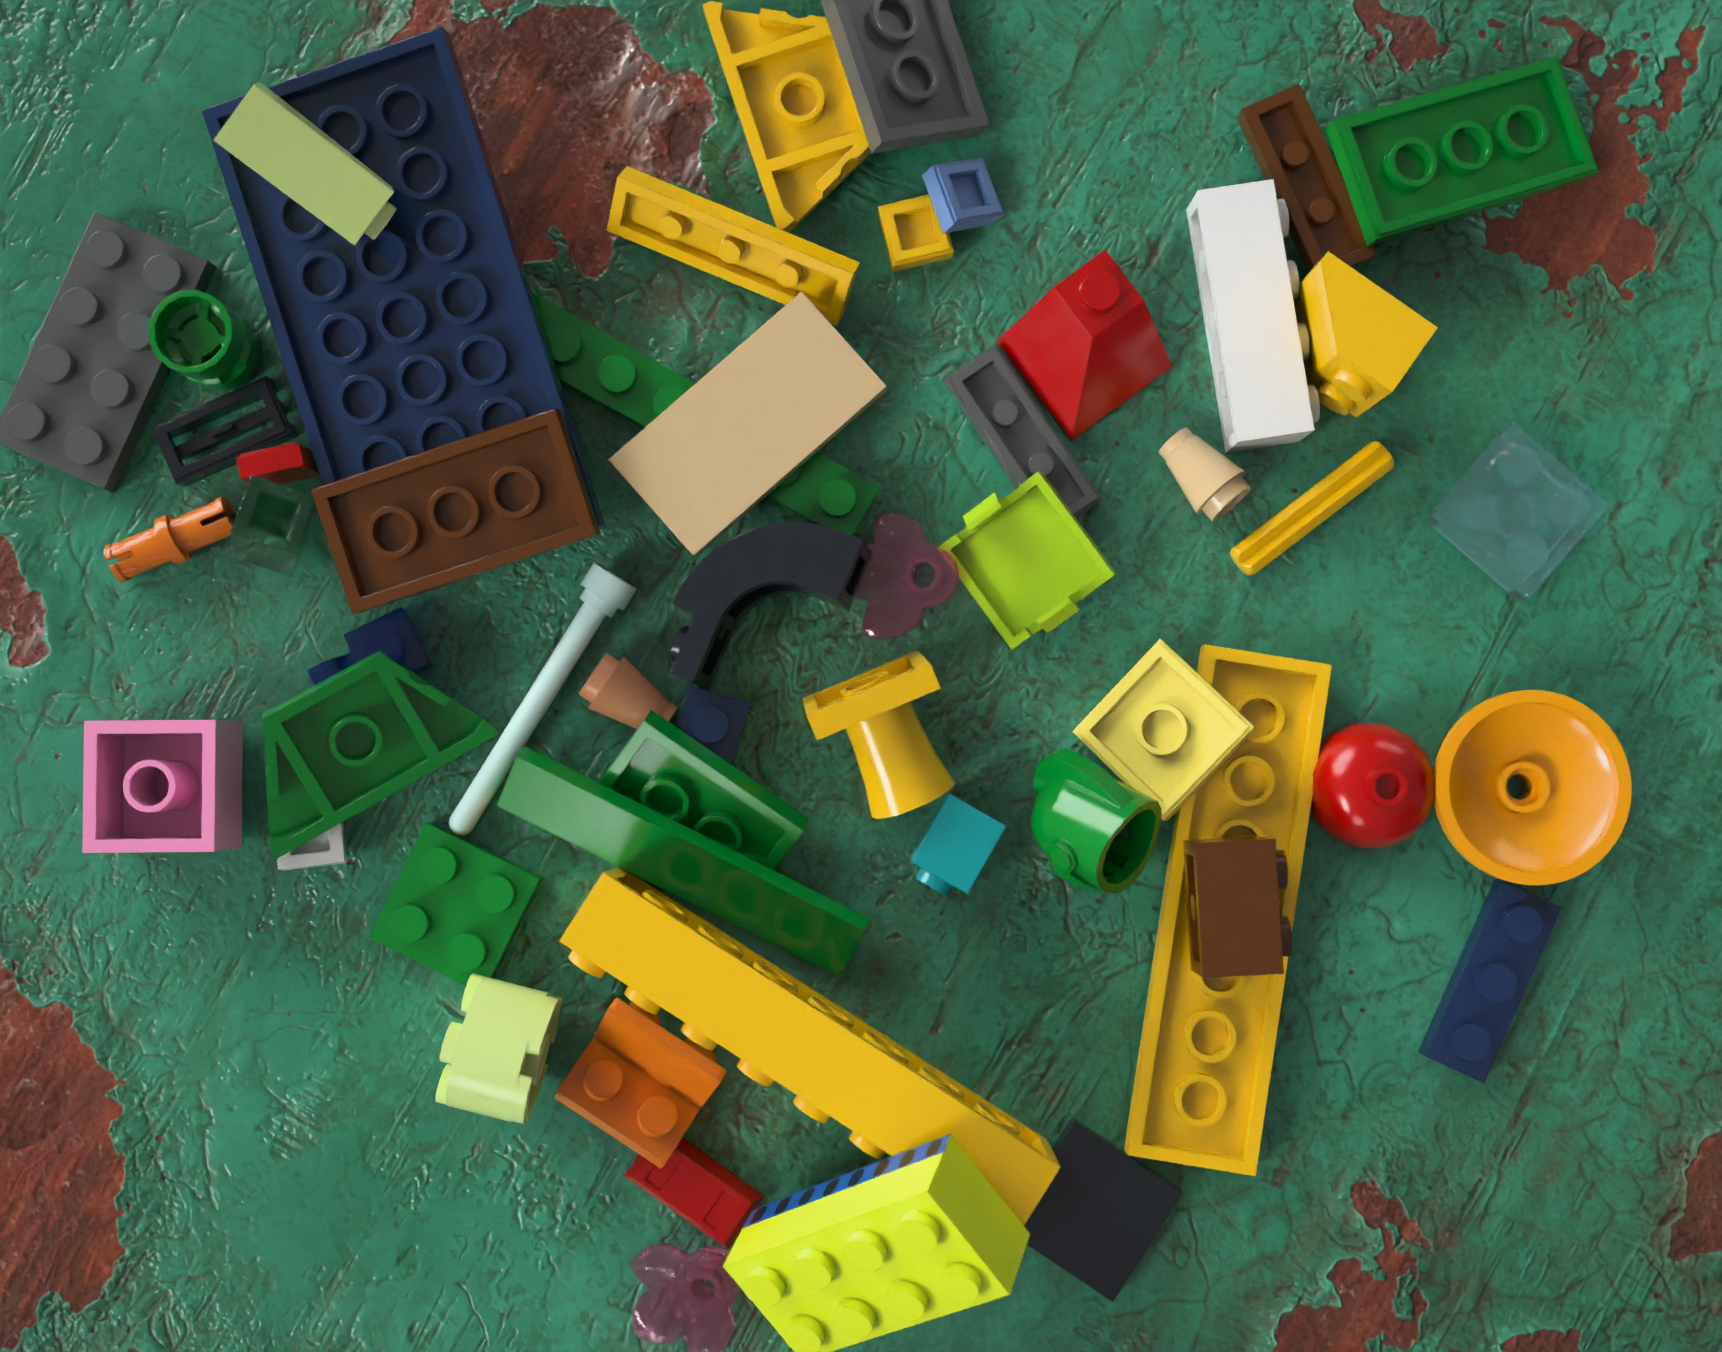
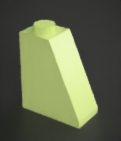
[214,81,397,245]

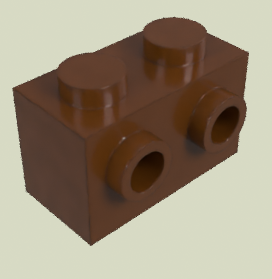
[1183,836,1292,978]

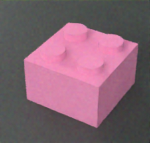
[82,720,243,853]

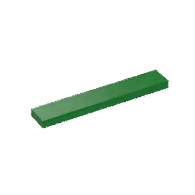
[496,746,870,977]

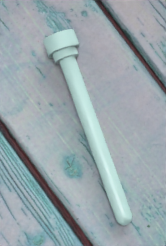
[449,563,637,835]

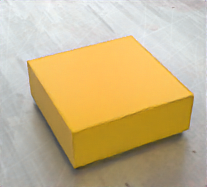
[878,194,954,272]

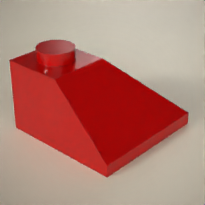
[996,249,1172,442]

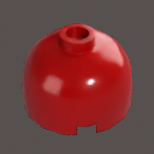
[1310,723,1434,848]

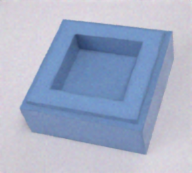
[922,157,1004,234]

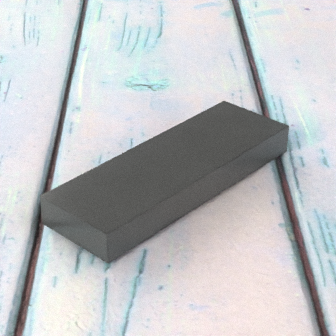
[943,344,1102,518]

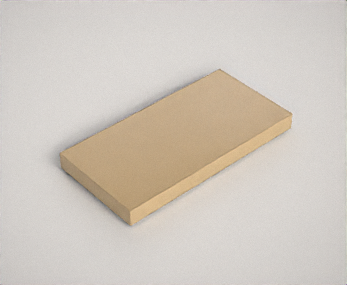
[608,291,887,558]

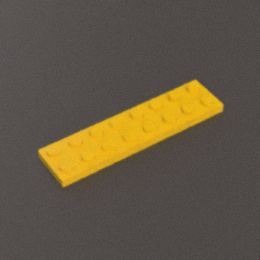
[1124,644,1332,1176]

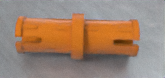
[103,496,242,583]

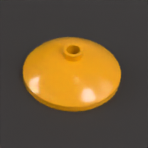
[1434,690,1632,885]

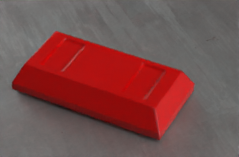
[624,1137,765,1250]

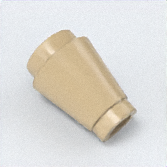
[1159,427,1251,522]

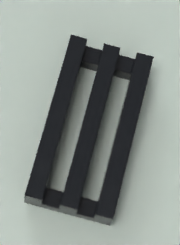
[151,376,298,487]

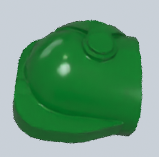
[1030,749,1161,894]

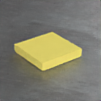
[1072,639,1257,821]

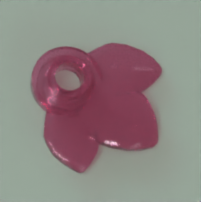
[855,513,959,639]
[630,1243,741,1352]

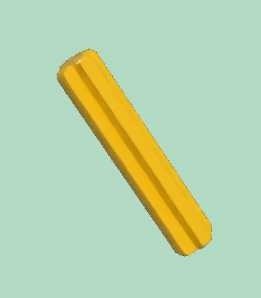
[1230,441,1395,576]

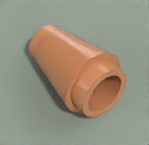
[578,652,677,729]

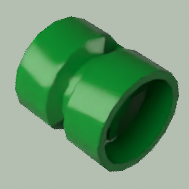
[148,290,262,392]

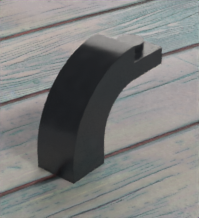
[670,522,873,690]

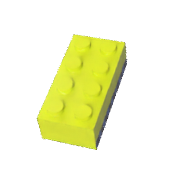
[723,1134,1030,1352]

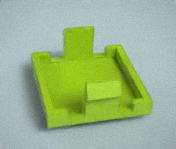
[938,471,1117,650]

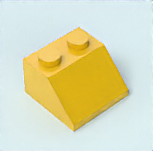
[1293,251,1438,418]

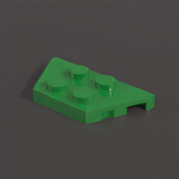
[262,650,498,860]

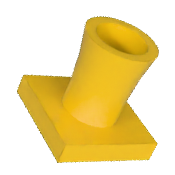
[802,650,955,819]

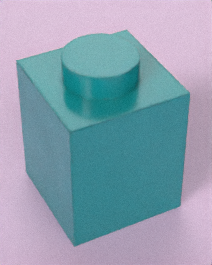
[910,793,1006,897]

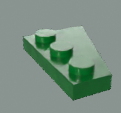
[598,710,809,870]

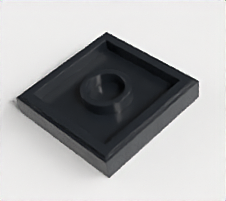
[1024,1117,1183,1302]

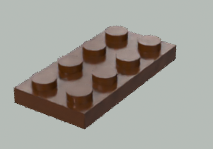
[311,408,601,614]

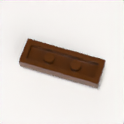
[1237,84,1378,273]

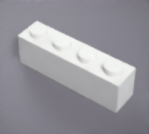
[1186,179,1320,453]

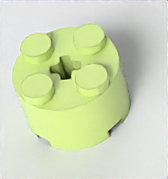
[435,973,563,1124]

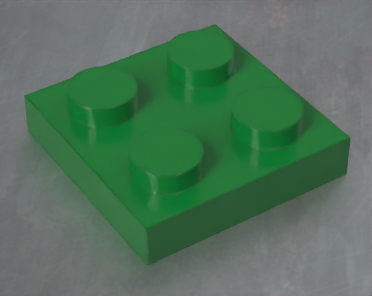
[369,822,544,986]

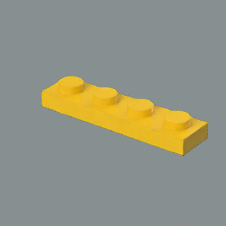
[606,166,860,326]

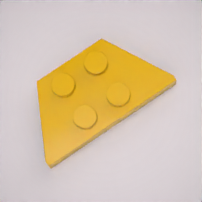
[702,1,871,233]

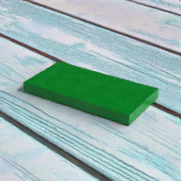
[1325,56,1599,247]

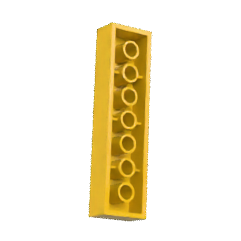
[559,866,1061,1225]

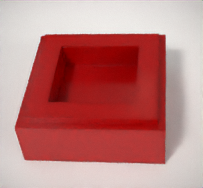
[236,442,320,489]

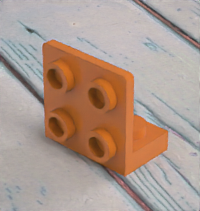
[554,998,727,1169]

